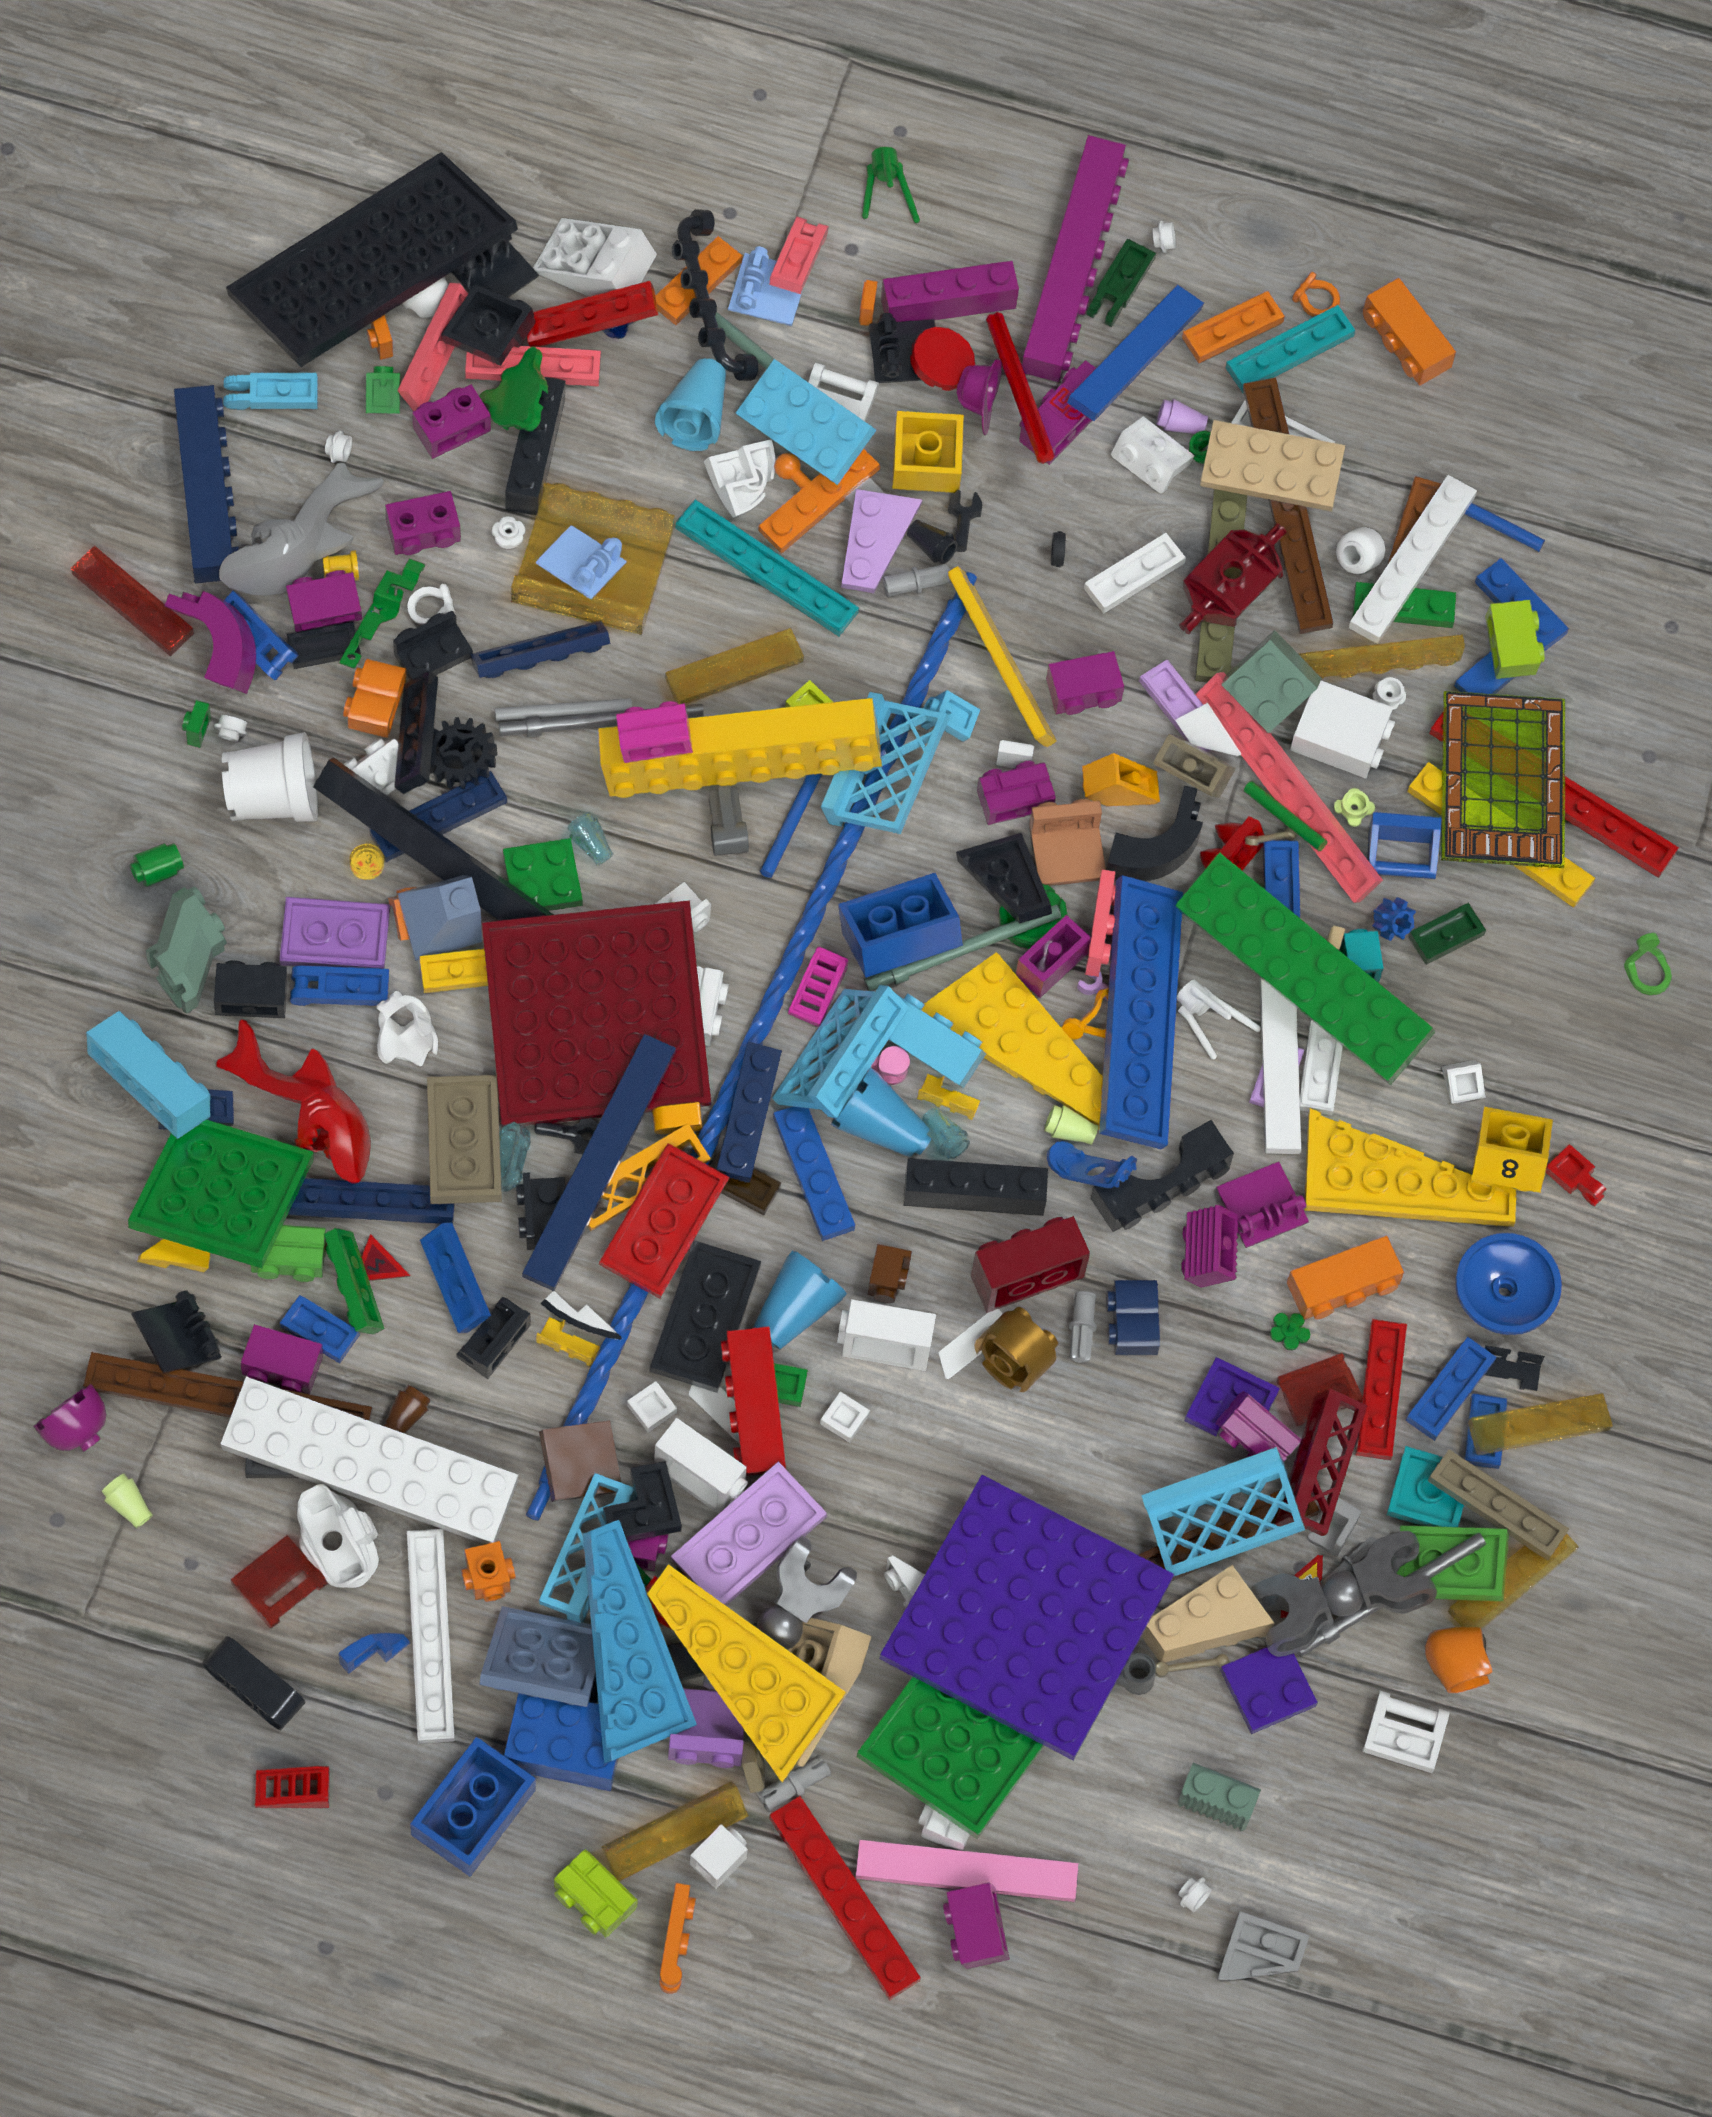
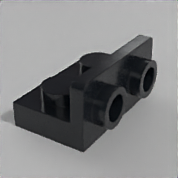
[393,611,473,681]
[516,1172,566,1250]

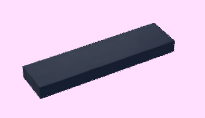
[370,771,507,862]

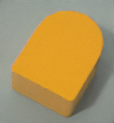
[652,1102,702,1134]

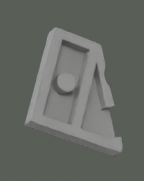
[1217,1911,1310,1982]

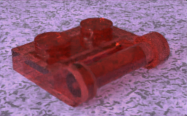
[231,1535,328,1629]

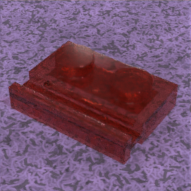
[1276,1353,1363,1427]

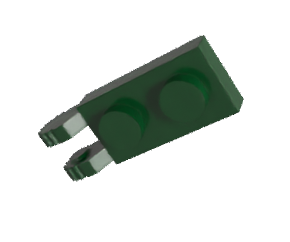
[1086,238,1156,327]

